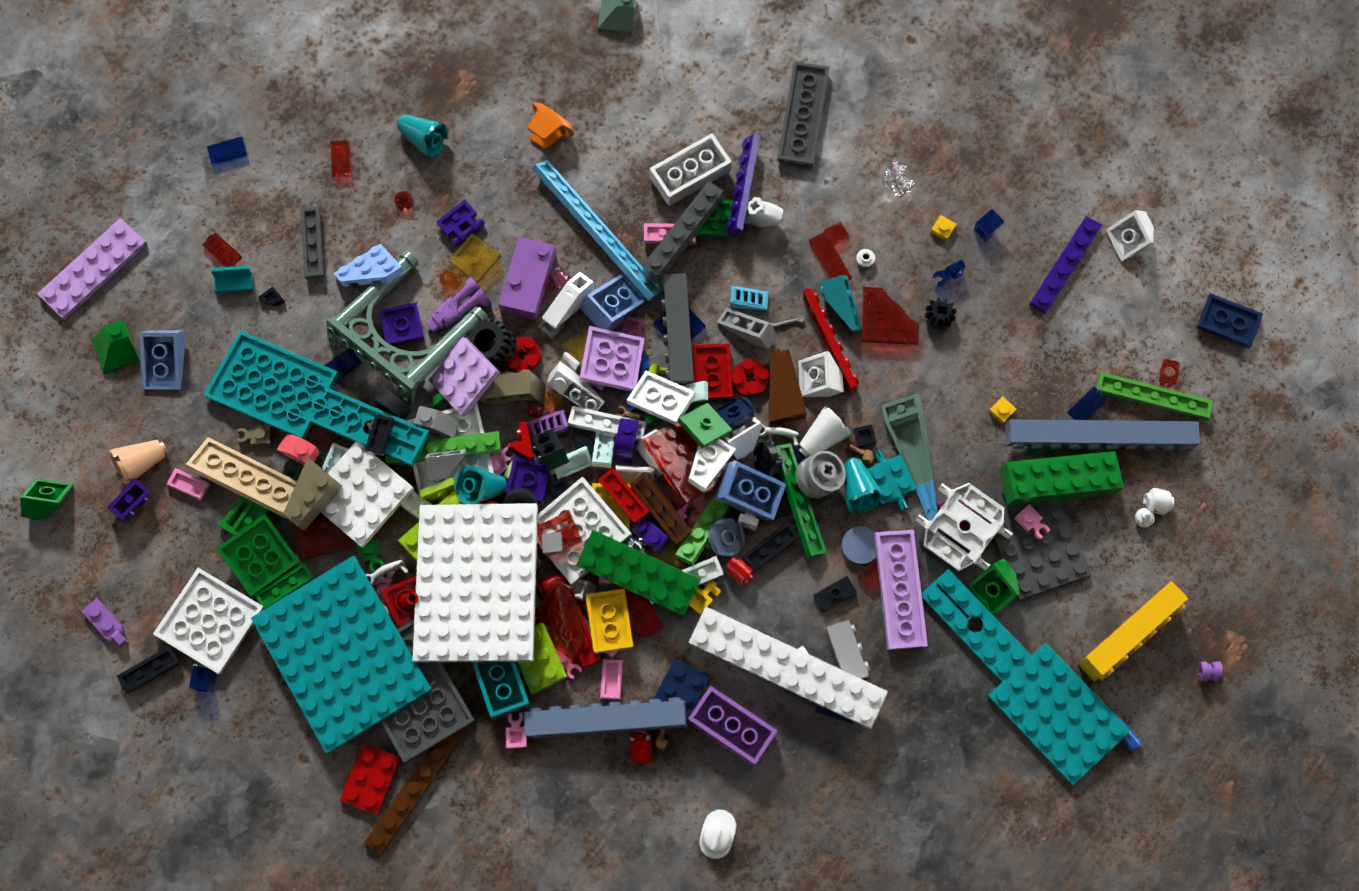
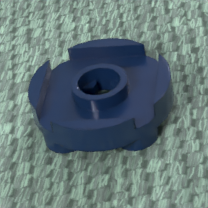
[718,397,755,430]

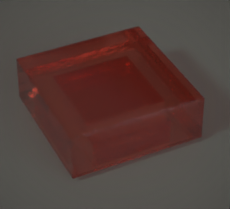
[824,221,850,247]

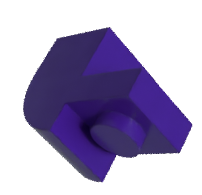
[613,418,639,464]

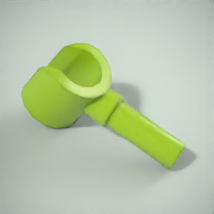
[648,364,670,375]

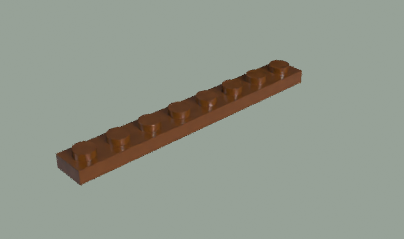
[364,717,476,855]

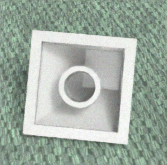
[1106,210,1154,262]
[798,351,844,397]
[721,417,762,460]

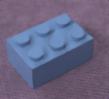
[714,461,786,521]

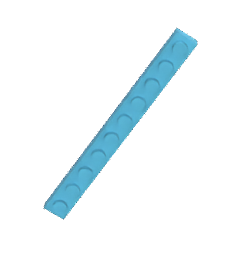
[533,160,663,301]

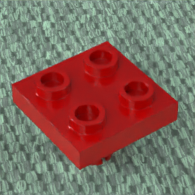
[380,576,419,628]

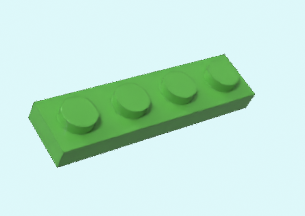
[675,493,731,566]

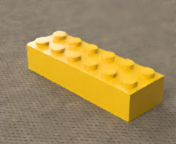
[1078,581,1188,682]

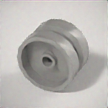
[795,450,846,499]

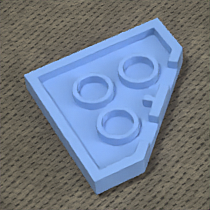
[333,244,404,287]

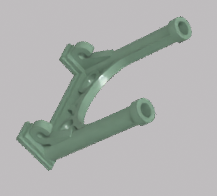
[326,251,488,406]

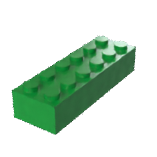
[999,451,1124,506]
[576,529,701,616]

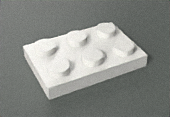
[627,371,696,425]

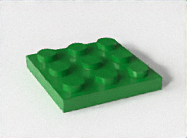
[216,515,300,596]

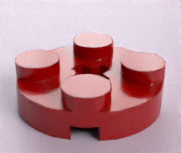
[505,337,541,373]
[732,359,769,397]

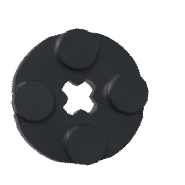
[753,440,783,478]

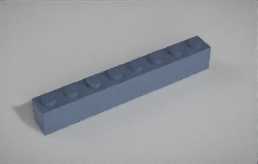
[524,698,687,739]

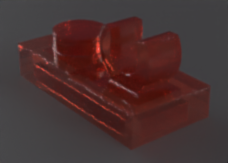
[202,232,242,267]

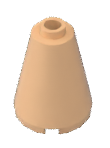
[109,440,167,485]

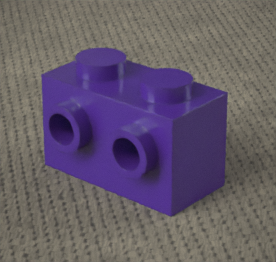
[107,479,150,521]

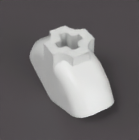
[744,197,783,227]

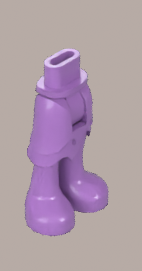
[426,277,492,333]

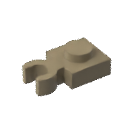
[237,425,272,446]

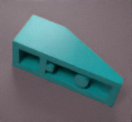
[821,275,862,331]

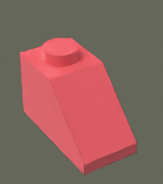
[277,434,320,466]

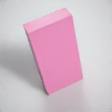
[166,468,211,501]
[600,659,623,701]

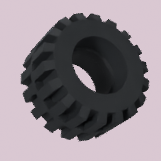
[466,318,518,370]

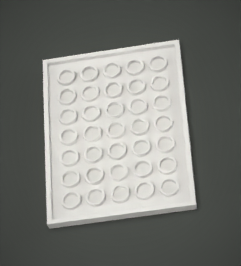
[413,503,538,662]

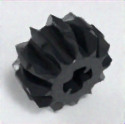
[924,297,957,330]

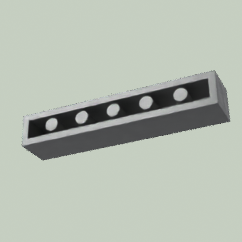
[643,181,724,284]
[660,273,694,386]

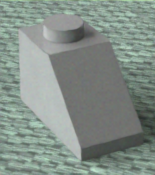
[414,406,460,438]
[425,449,466,483]

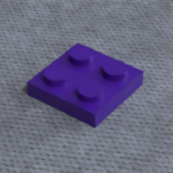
[380,302,424,346]
[505,456,551,503]

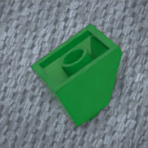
[92,320,140,374]
[20,479,73,520]
[967,558,1020,616]

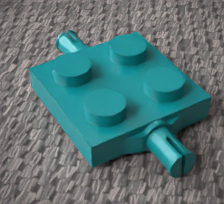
[867,450,917,511]

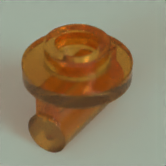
[439,269,462,288]
[543,389,564,408]

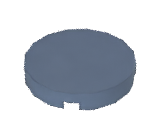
[708,518,745,557]
[841,526,877,565]

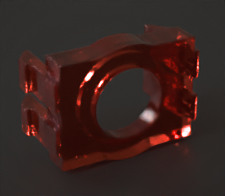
[1159,359,1180,388]

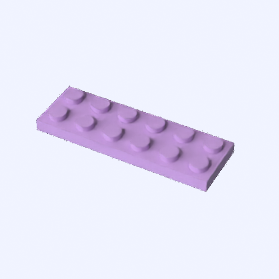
[37,218,147,320]
[874,530,928,650]

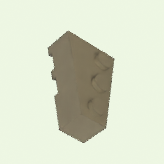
[479,370,545,405]
[283,457,343,531]

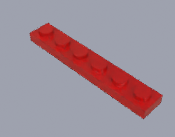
[802,287,859,394]

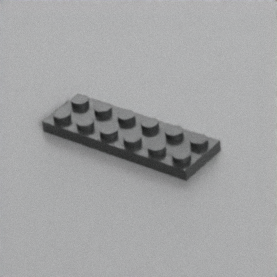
[777,61,829,167]

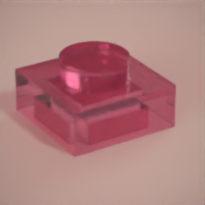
[623,317,644,337]

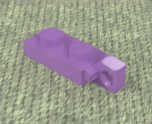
[81,598,128,647]

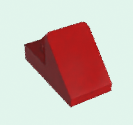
[507,421,534,461]

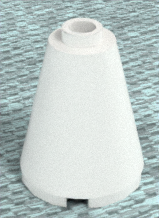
[799,406,852,458]

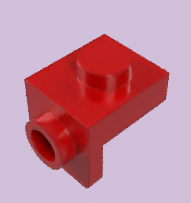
[630,731,652,764]

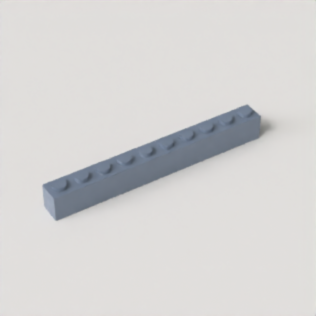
[1005,419,1200,451]

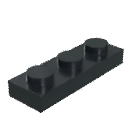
[742,522,800,572]
[117,646,181,694]

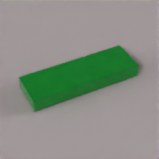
[254,562,315,610]

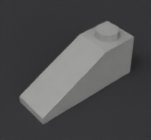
[717,308,778,350]

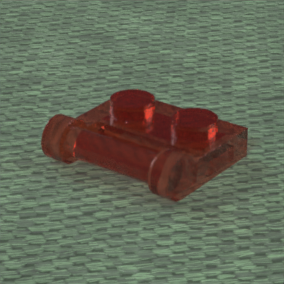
[537,509,583,558]

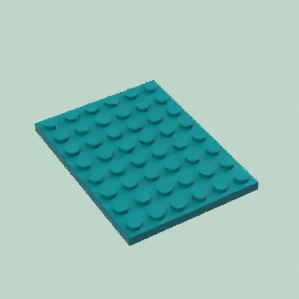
[251,556,432,754]

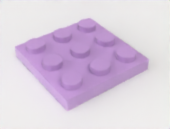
[579,326,645,392]
[428,337,500,417]

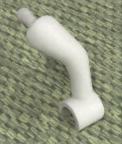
[759,424,799,447]
[366,560,409,586]

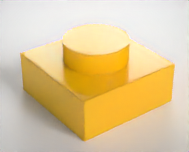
[931,215,956,241]
[989,396,1016,424]

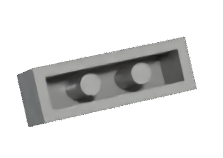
[825,620,870,680]

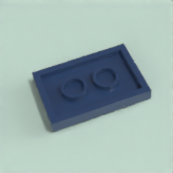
[1196,293,1263,348]
[653,659,710,730]

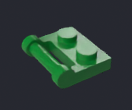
[218,495,269,536]

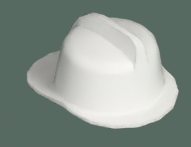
[699,810,736,859]

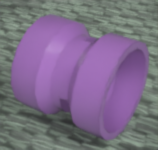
[1197,662,1223,682]

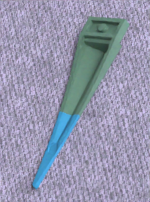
[881,394,941,533]

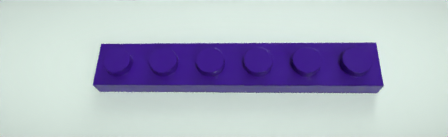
[727,133,760,237]
[1030,216,1102,314]

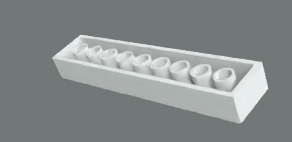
[689,607,888,730]

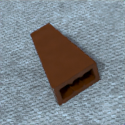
[768,349,807,427]

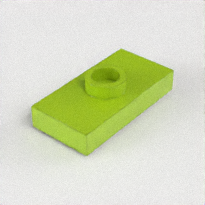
[419,478,455,501]

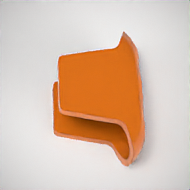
[528,103,574,150]

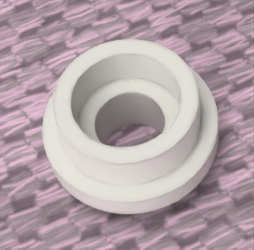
[856,249,875,267]

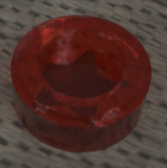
[394,191,413,211]

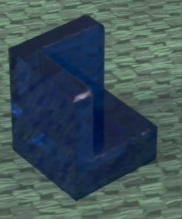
[973,209,1004,242]
[189,664,217,693]

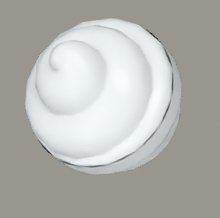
[1135,508,1155,528]

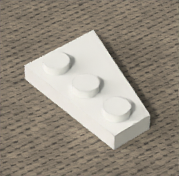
[688,439,736,492]

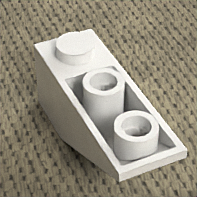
[542,272,594,329]
[547,362,605,411]

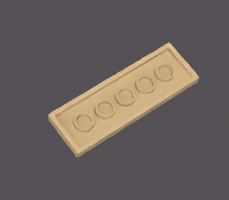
[186,437,297,518]

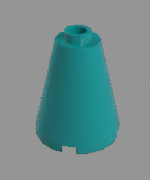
[397,115,448,157]
[843,458,885,513]
[454,466,507,504]

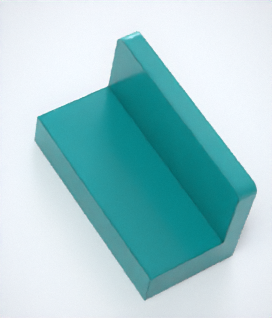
[211,265,253,294]

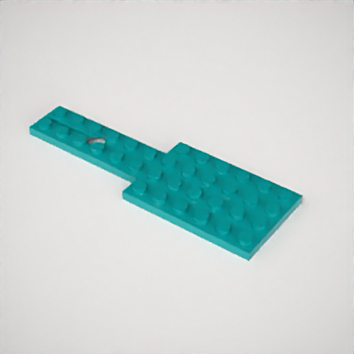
[203,330,430,467]
[921,569,1131,786]

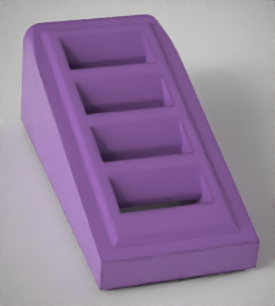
[527,410,569,438]

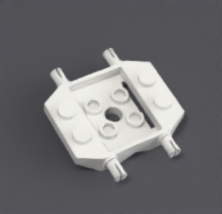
[915,483,1013,571]

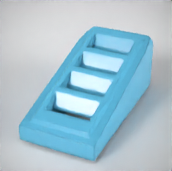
[730,286,768,311]

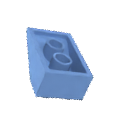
[580,273,648,331]
[139,330,185,390]

